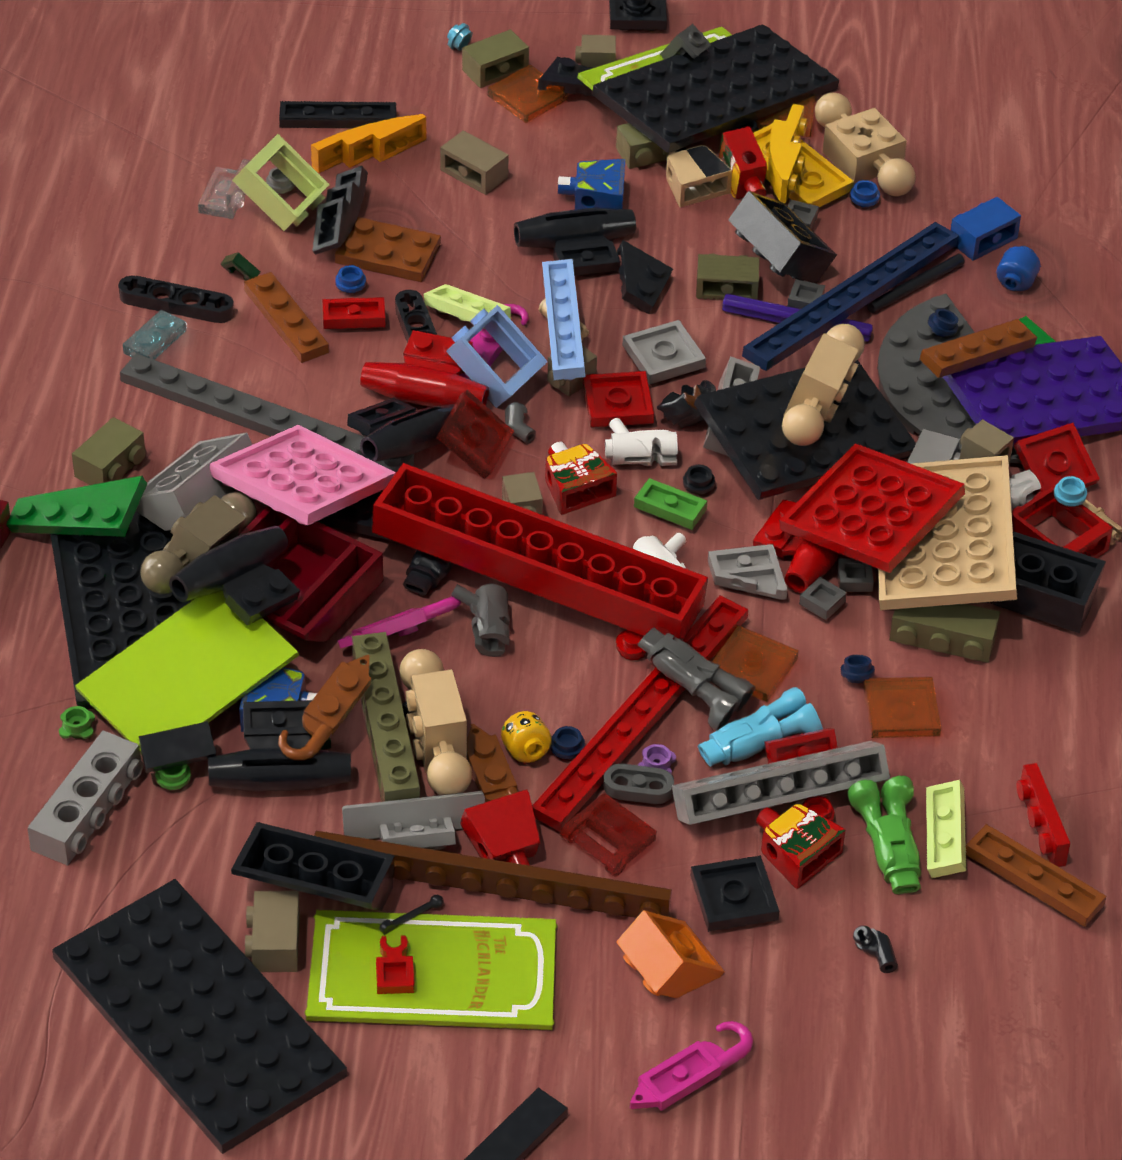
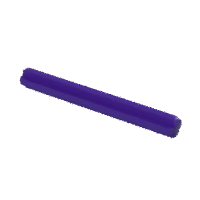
[722,294,873,342]

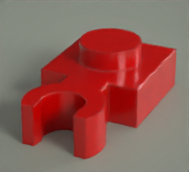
[376,935,414,994]

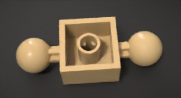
[815,92,916,196]
[782,324,865,446]
[400,649,472,795]

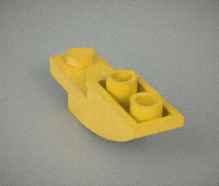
[768,104,808,203]

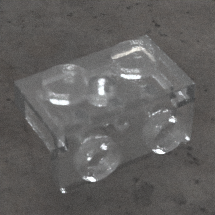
[198,159,250,219]

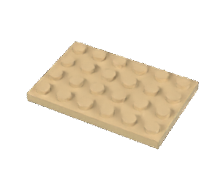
[878,455,1017,610]

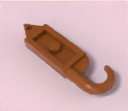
[278,655,372,761]
[467,724,518,802]

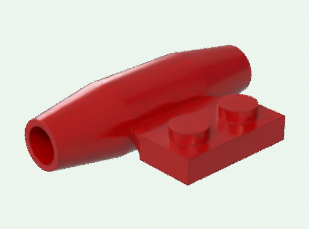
[360,330,489,411]
[753,499,841,593]

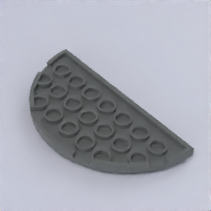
[877,294,1024,468]

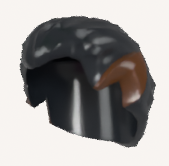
[657,380,716,428]

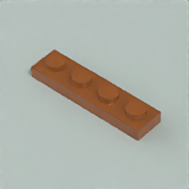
[244,272,329,363]
[919,319,1037,378]
[966,824,1107,927]

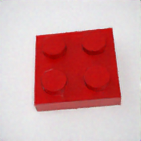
[583,371,654,427]
[1014,423,1100,494]

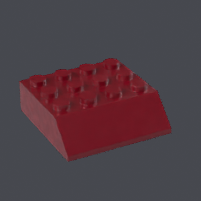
[238,506,384,642]

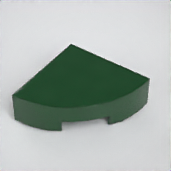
[220,252,261,280]

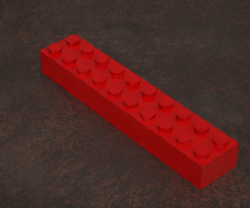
[372,463,708,641]

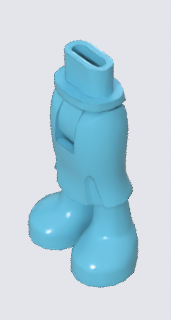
[698,687,823,767]

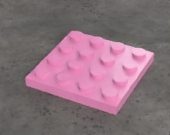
[209,425,396,525]

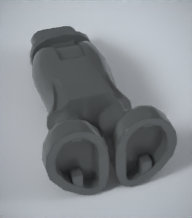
[638,627,756,731]

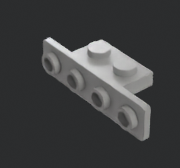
[342,791,485,850]

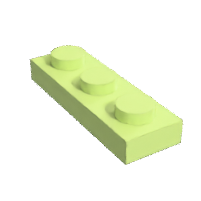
[424,284,511,329]
[926,780,966,878]

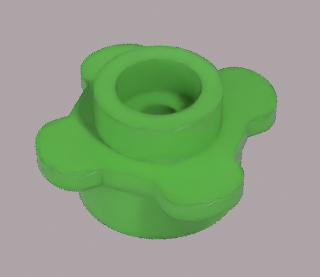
[59,706,95,739]

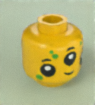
[501,711,552,763]

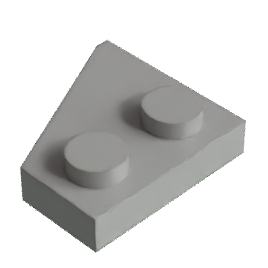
[708,544,787,600]

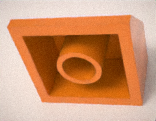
[616,910,725,999]

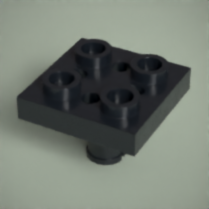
[609,0,667,31]

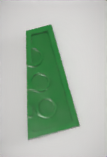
[6,476,147,537]

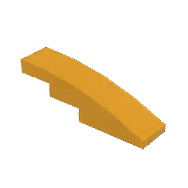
[311,114,427,173]

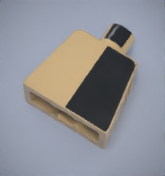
[666,145,732,208]

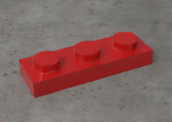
[1017,763,1071,867]

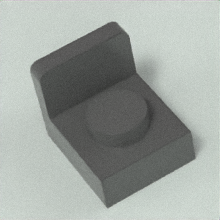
[660,24,711,59]

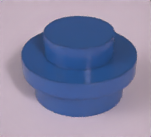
[850,180,880,207]
[335,265,366,293]

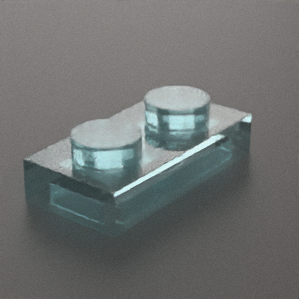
[123,310,186,360]

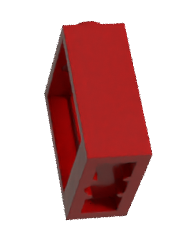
[1012,484,1113,558]

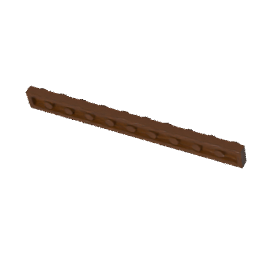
[314,830,672,918]

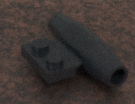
[514,207,636,276]
[347,398,470,462]
[169,526,300,626]
[208,700,351,792]

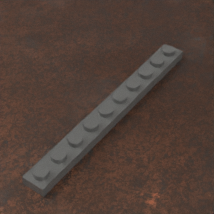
[120,353,414,472]

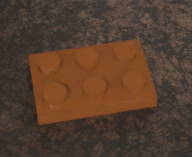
[335,217,441,282]

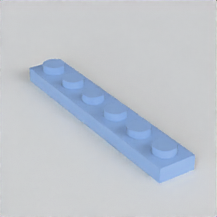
[542,259,586,380]

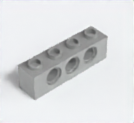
[27,730,143,866]

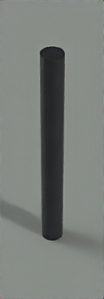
[867,254,965,313]

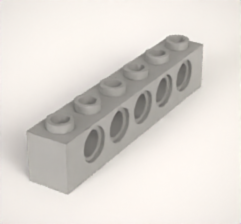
[672,741,890,825]

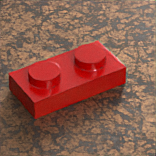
[322,297,386,329]
[764,728,838,764]

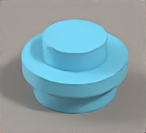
[447,23,473,51]
[1054,476,1087,506]

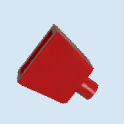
[460,789,540,866]

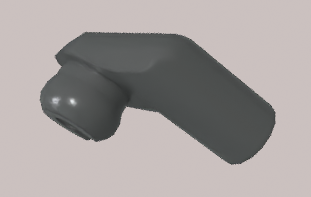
[505,402,536,444]

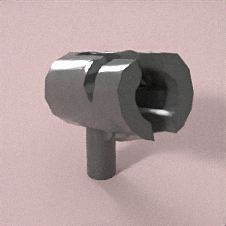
[451,584,510,657]

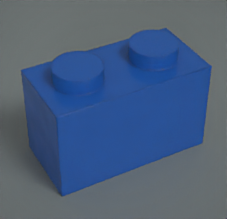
[951,197,1021,261]

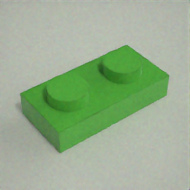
[634,478,707,530]

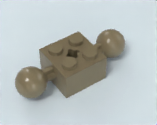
[140,492,257,594]

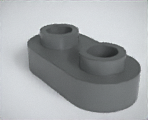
[603,763,674,804]

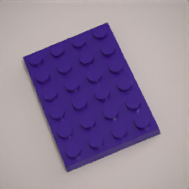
[943,336,1122,447]

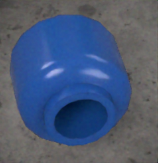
[996,246,1041,291]

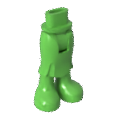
[847,776,921,894]

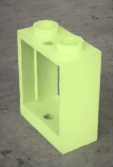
[232,134,330,231]

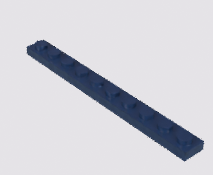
[742,222,959,371]

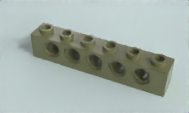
[352,632,420,802]

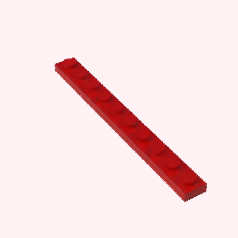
[532,595,748,832]

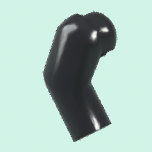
[853,925,898,973]

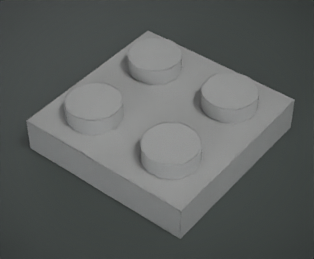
[622,320,706,384]

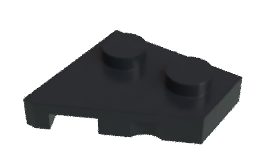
[537,57,595,96]
[617,240,673,314]

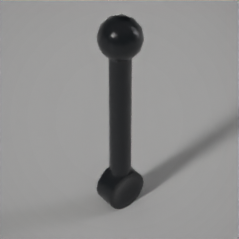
[379,895,444,935]

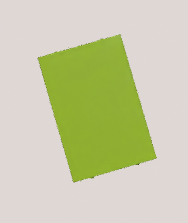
[75,590,299,755]

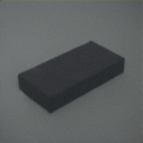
[139,721,216,773]

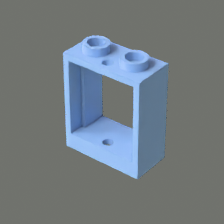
[446,305,548,408]

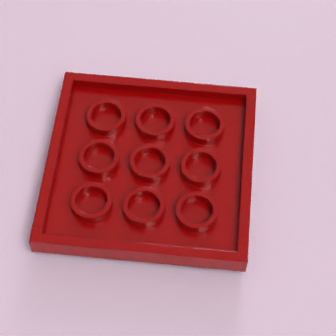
[779,443,965,573]

